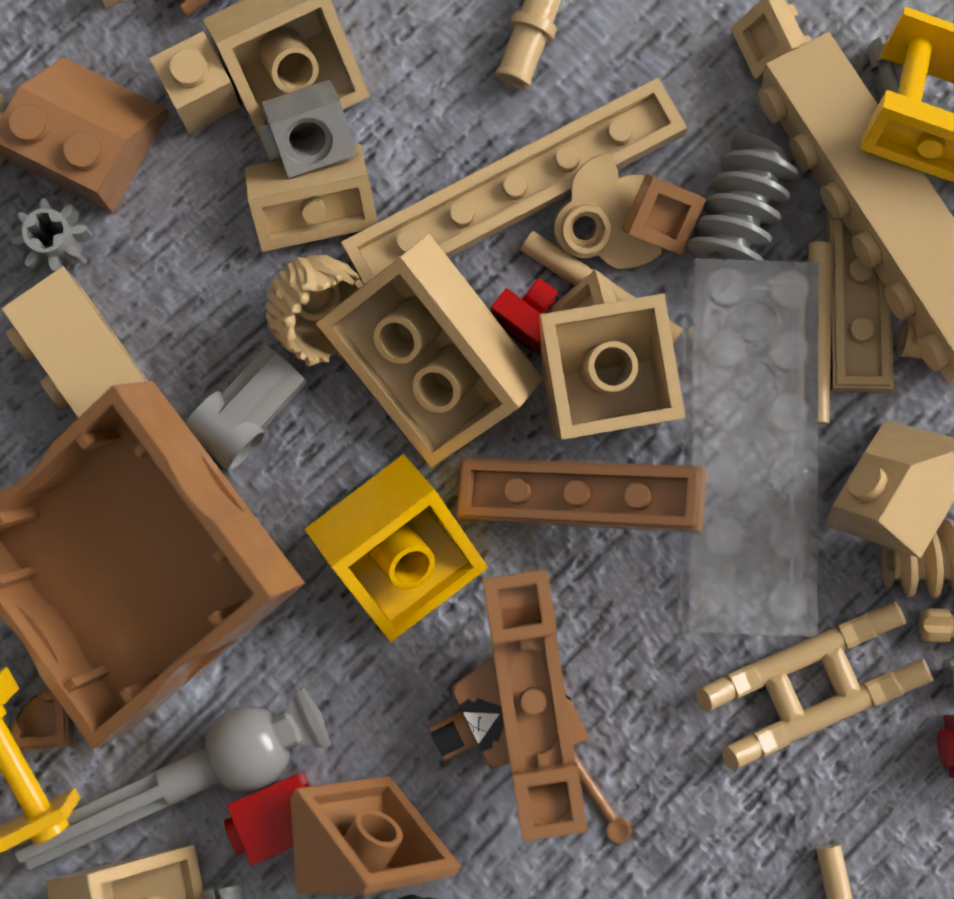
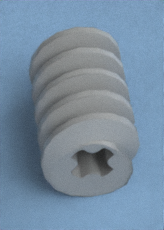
[686,133,800,269]

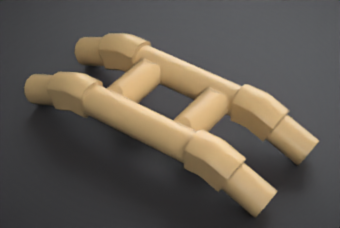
[696,601,933,770]

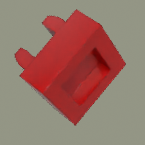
[491,278,558,356]

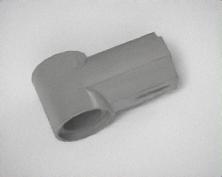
[185,345,307,472]

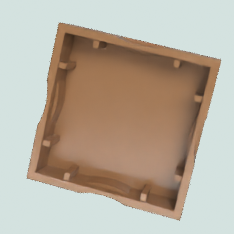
[0,381,305,749]

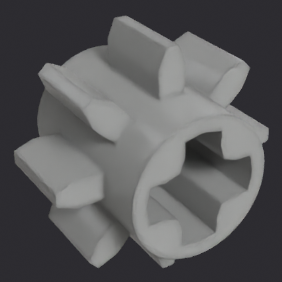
[11,198,93,273]

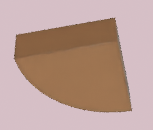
[9,688,74,751]

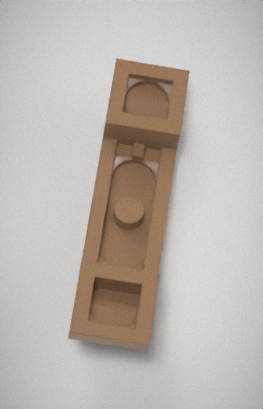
[482,569,588,842]

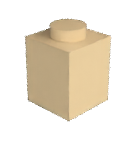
[149,31,241,134]

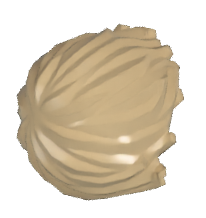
[265,254,364,366]

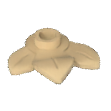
[554,152,662,269]

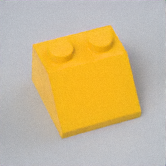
[304,454,488,642]

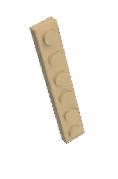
[341,77,687,284]

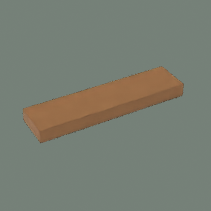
[456,458,707,533]

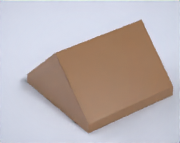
[290,776,461,895]

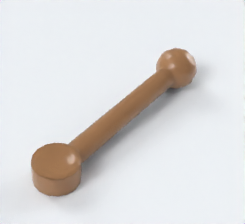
[574,752,632,844]

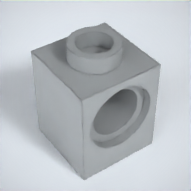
[257,79,357,178]

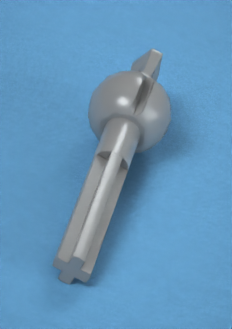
[15,687,331,871]

